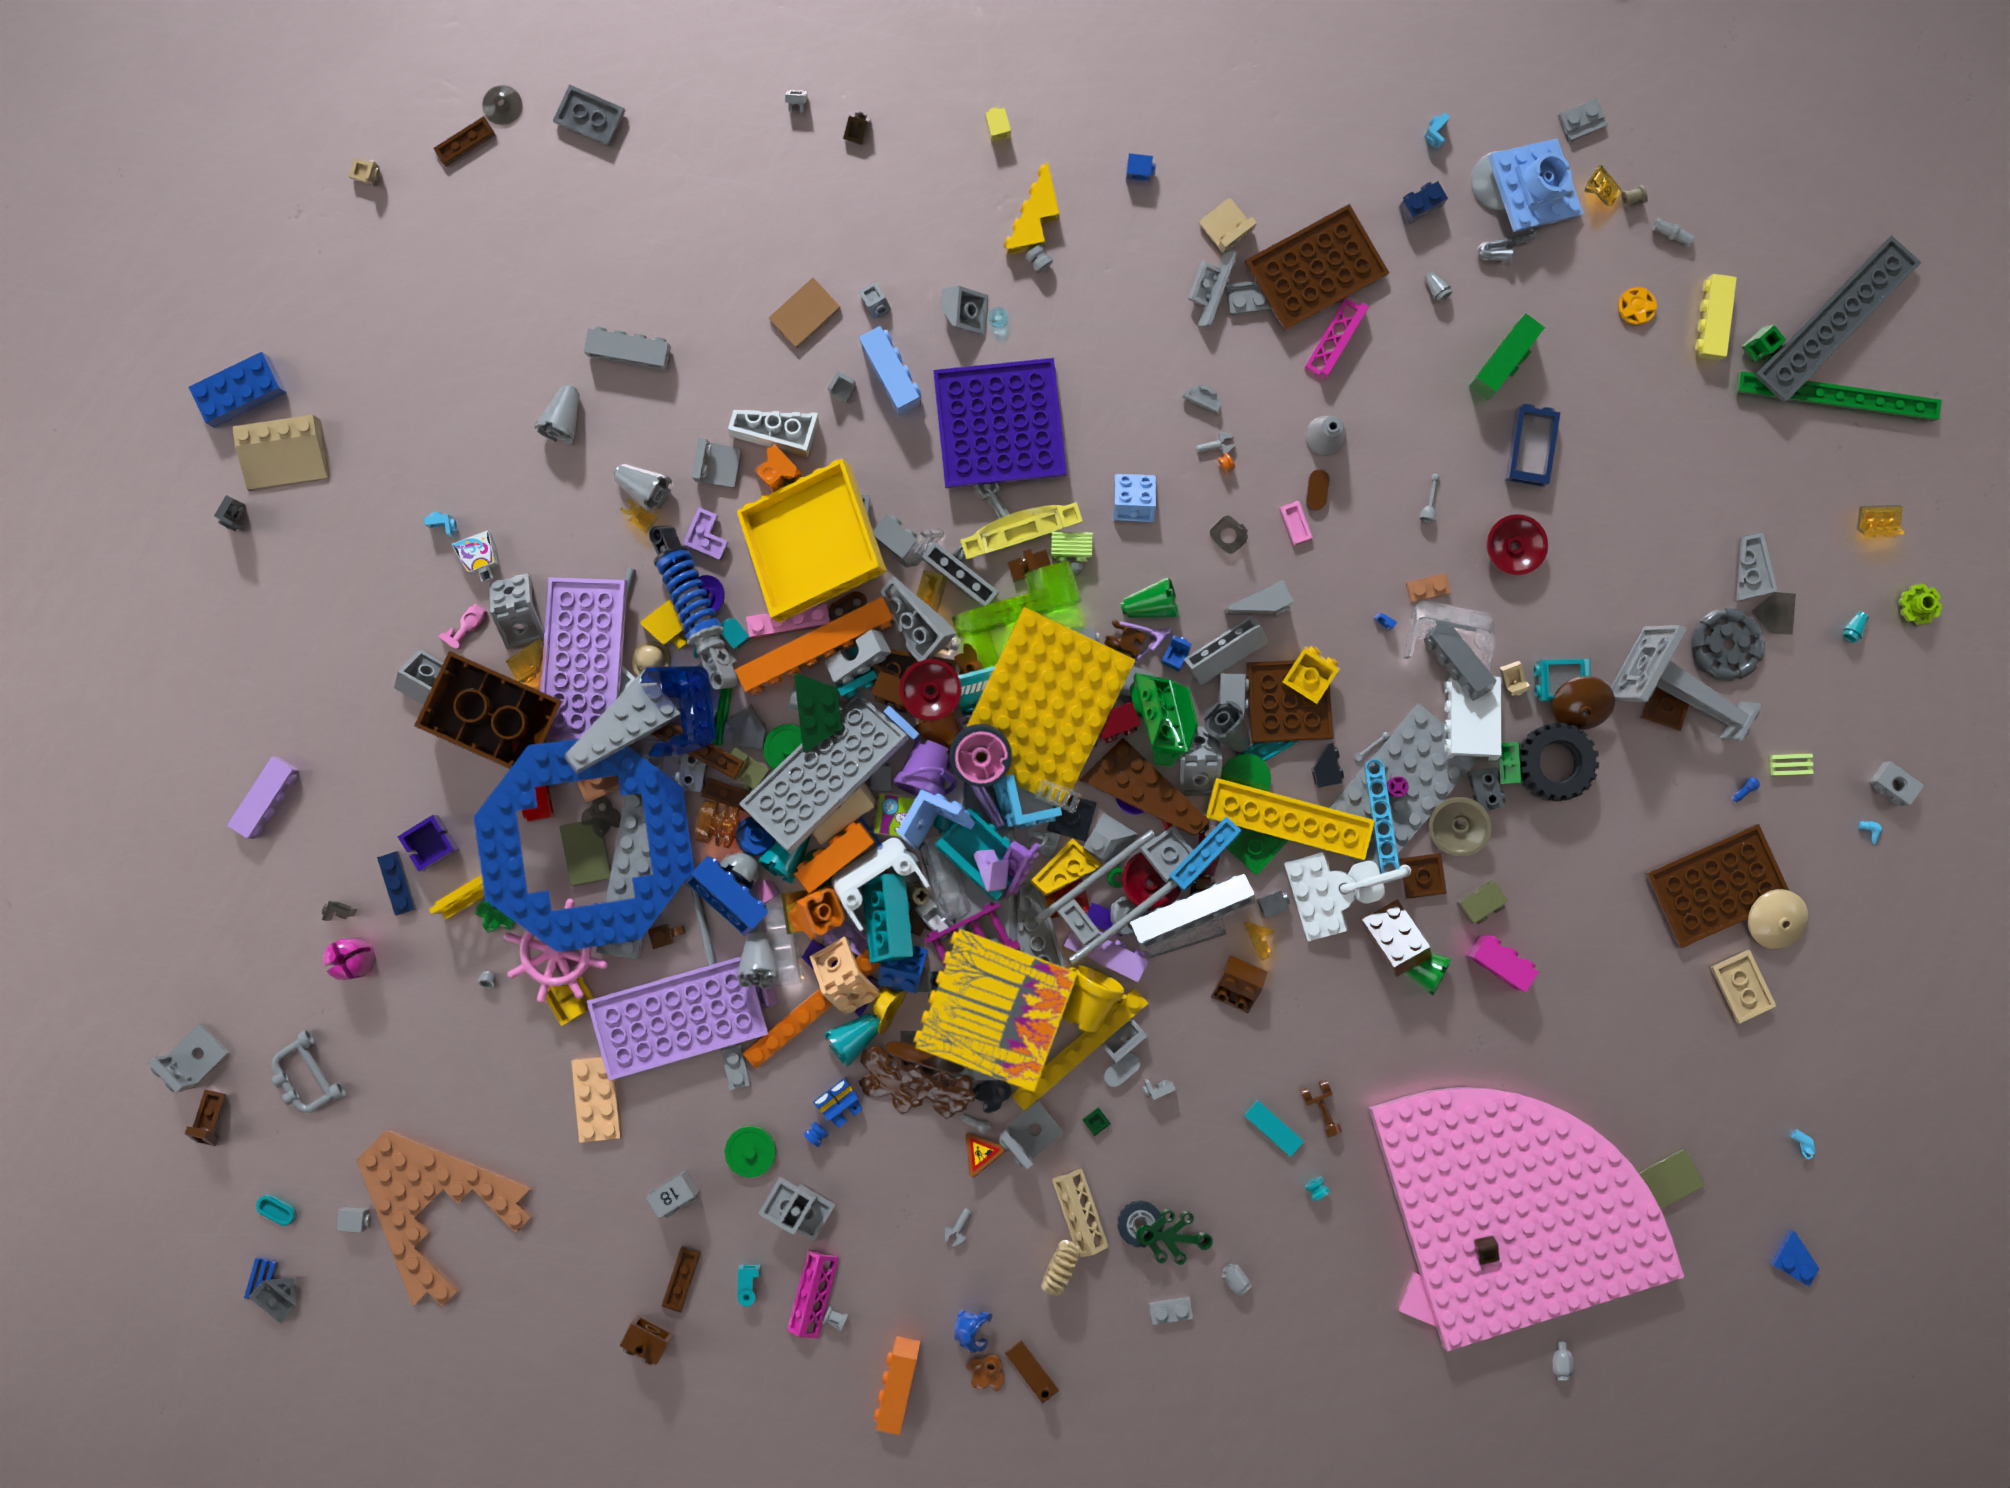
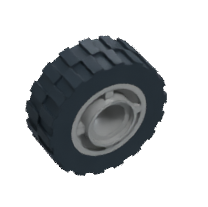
[1117,1200,1164,1248]

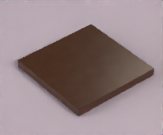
[1246,658,1334,744]

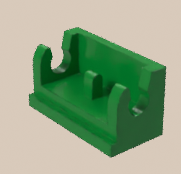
[1499,742,1522,784]

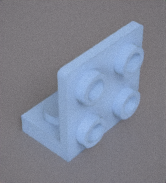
[1113,474,1156,522]

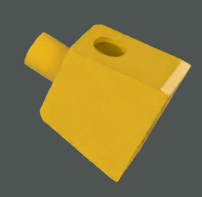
[640,599,688,650]

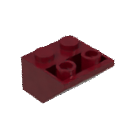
[1099,702,1141,744]

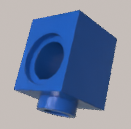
[1126,153,1156,182]

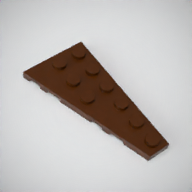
[1080,738,1210,837]

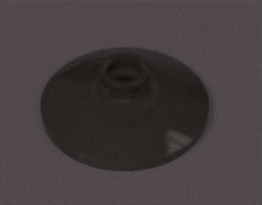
[482,85,523,125]

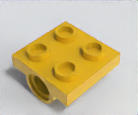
[546,976,595,1026]

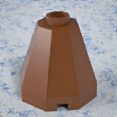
[914,712,961,753]

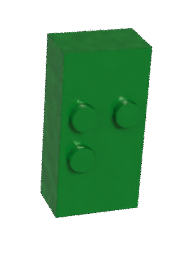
[1469,313,1545,400]

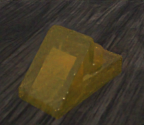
[1584,165,1622,206]
[1243,921,1276,961]

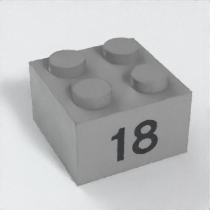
[646,1170,700,1219]

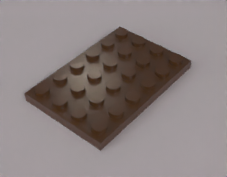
[1244,204,1390,332]
[1645,824,1789,948]

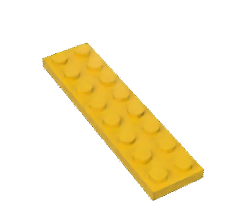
[1206,778,1375,860]

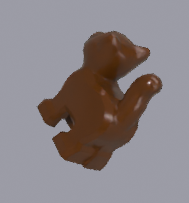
[1104,620,1147,659]

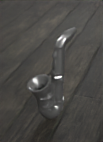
[1477,227,1538,265]

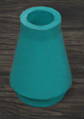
[1842,612,1869,643]

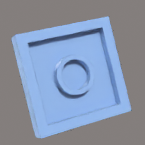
[884,706,920,740]

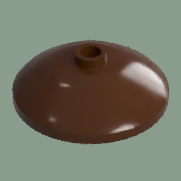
[1552,676,1615,730]

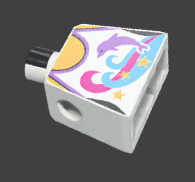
[452,530,499,582]

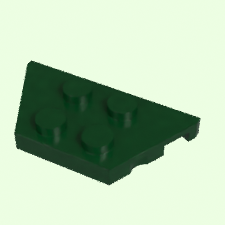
[794,673,842,752]

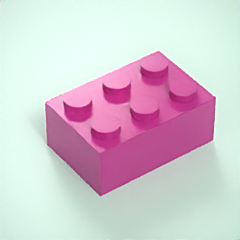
[1466,935,1539,993]

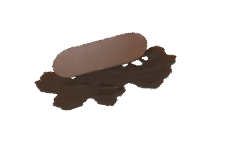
[859,1041,977,1119]

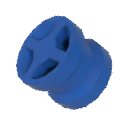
[803,1121,829,1147]

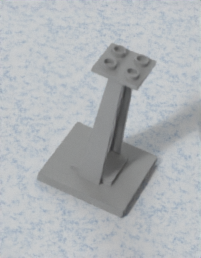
[1611,625,1762,741]

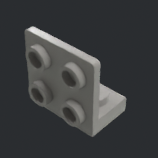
[692,438,741,488]

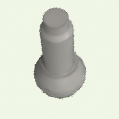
[961,1114,992,1134]

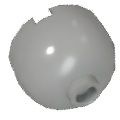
[720,851,760,889]

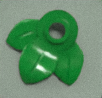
[475,901,514,933]

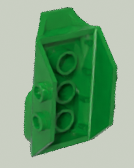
[1130,673,1198,767]

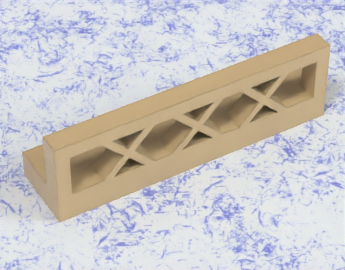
[1052,1169,1109,1258]

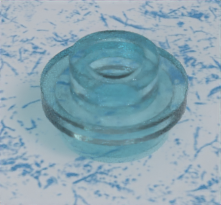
[988,307,1008,328]

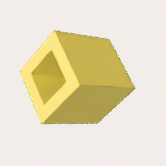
[985,107,1011,142]

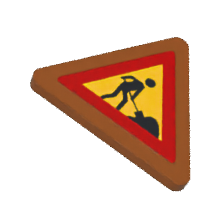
[965,1133,1006,1178]

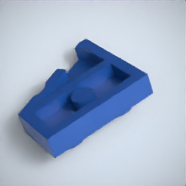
[1771,1230,1819,1287]

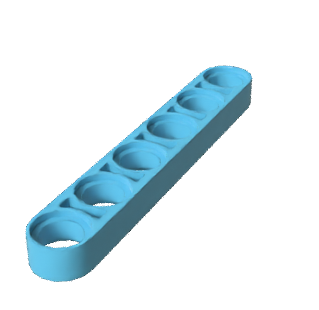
[1364,759,1399,874]

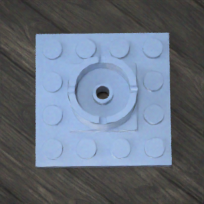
[1488,139,1584,232]

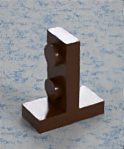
[1008,549,1052,582]
[185,1090,227,1146]

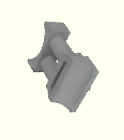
[1023,826,1061,859]

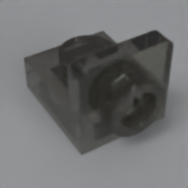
[321,900,357,921]

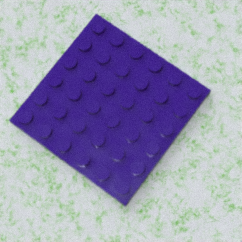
[933,358,1067,489]

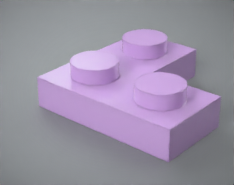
[683,507,729,561]

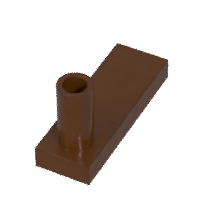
[1005,1340,1059,1403]

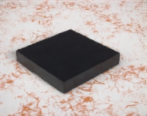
[1047,795,1097,842]

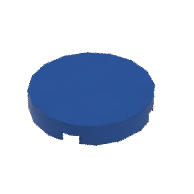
[735,816,776,856]

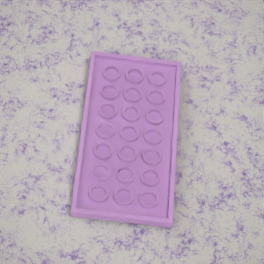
[540,577,628,741]
[587,956,768,1081]

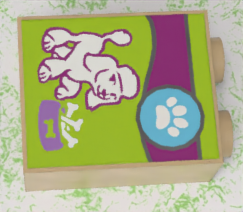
[871,793,916,838]

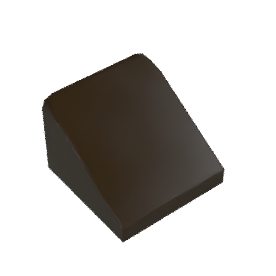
[1474,1236,1500,1265]

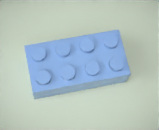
[859,326,922,416]

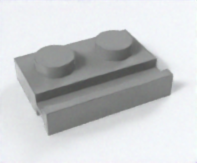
[1558,98,1608,142]
[1226,281,1270,315]

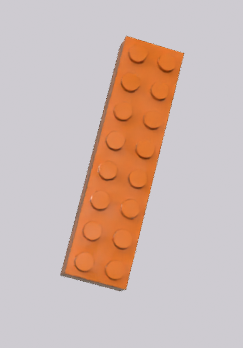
[735,597,895,696]

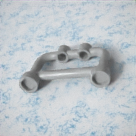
[271,1030,346,1113]

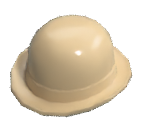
[631,641,671,678]

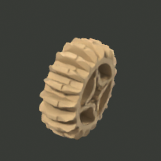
[1041,1240,1080,1296]

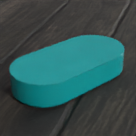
[256,1194,296,1226]

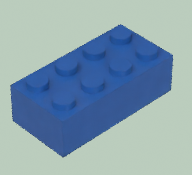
[189,352,287,428]
[685,856,769,936]

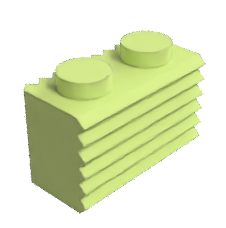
[1051,532,1092,563]

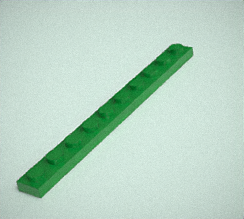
[1736,371,1942,421]

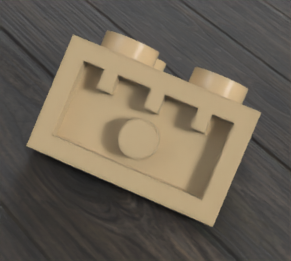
[1199,198,1257,253]

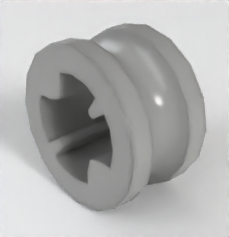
[953,544,965,562]

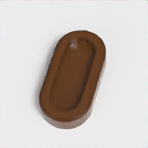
[1306,469,1330,510]

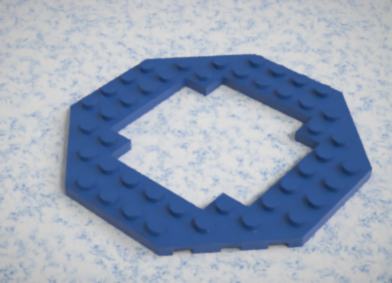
[473,739,694,952]

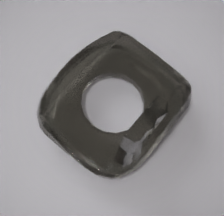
[1210,515,1248,554]

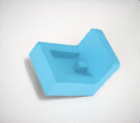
[1424,112,1450,148]
[424,512,457,537]

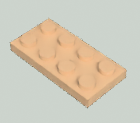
[571,1057,621,1143]

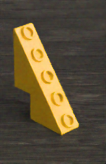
[1003,162,1059,255]

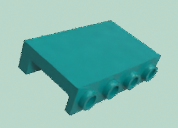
[934,808,1014,901]

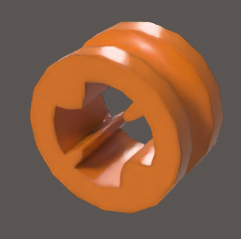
[1217,453,1236,473]

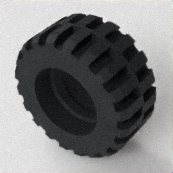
[1520,723,1599,802]

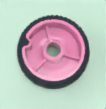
[950,724,1012,787]

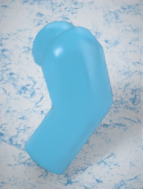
[1791,1129,1816,1159]

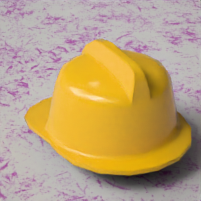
[873,987,906,1035]

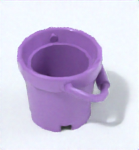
[893,738,957,796]

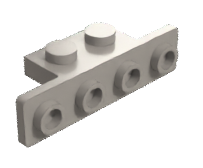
[1188,250,1237,327]

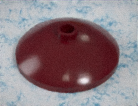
[1486,514,1548,575]
[899,659,961,721]
[1121,852,1181,911]

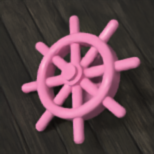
[504,899,607,1003]

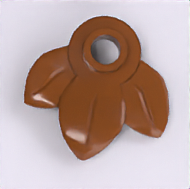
[954,643,983,675]
[966,1354,1004,1391]

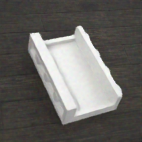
[1444,676,1501,761]

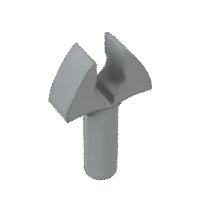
[1196,432,1235,456]
[945,1209,971,1247]

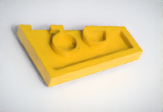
[1031,838,1103,896]

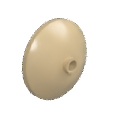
[1748,889,1808,949]

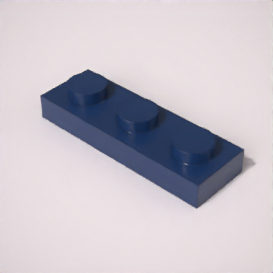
[377,851,416,916]

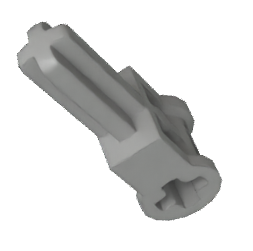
[974,483,1010,519]

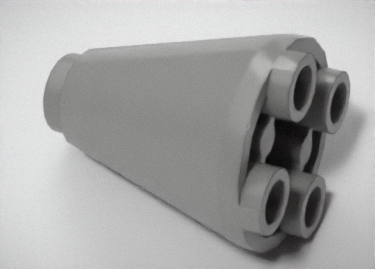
[737,929,778,989]

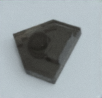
[1751,592,1796,635]

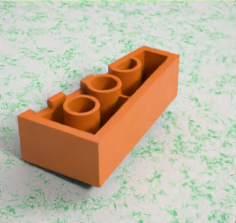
[794,821,879,893]
[873,1336,920,1435]

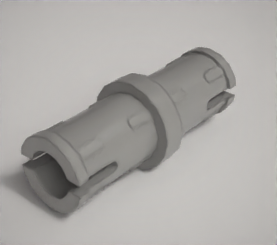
[1652,218,1695,247]

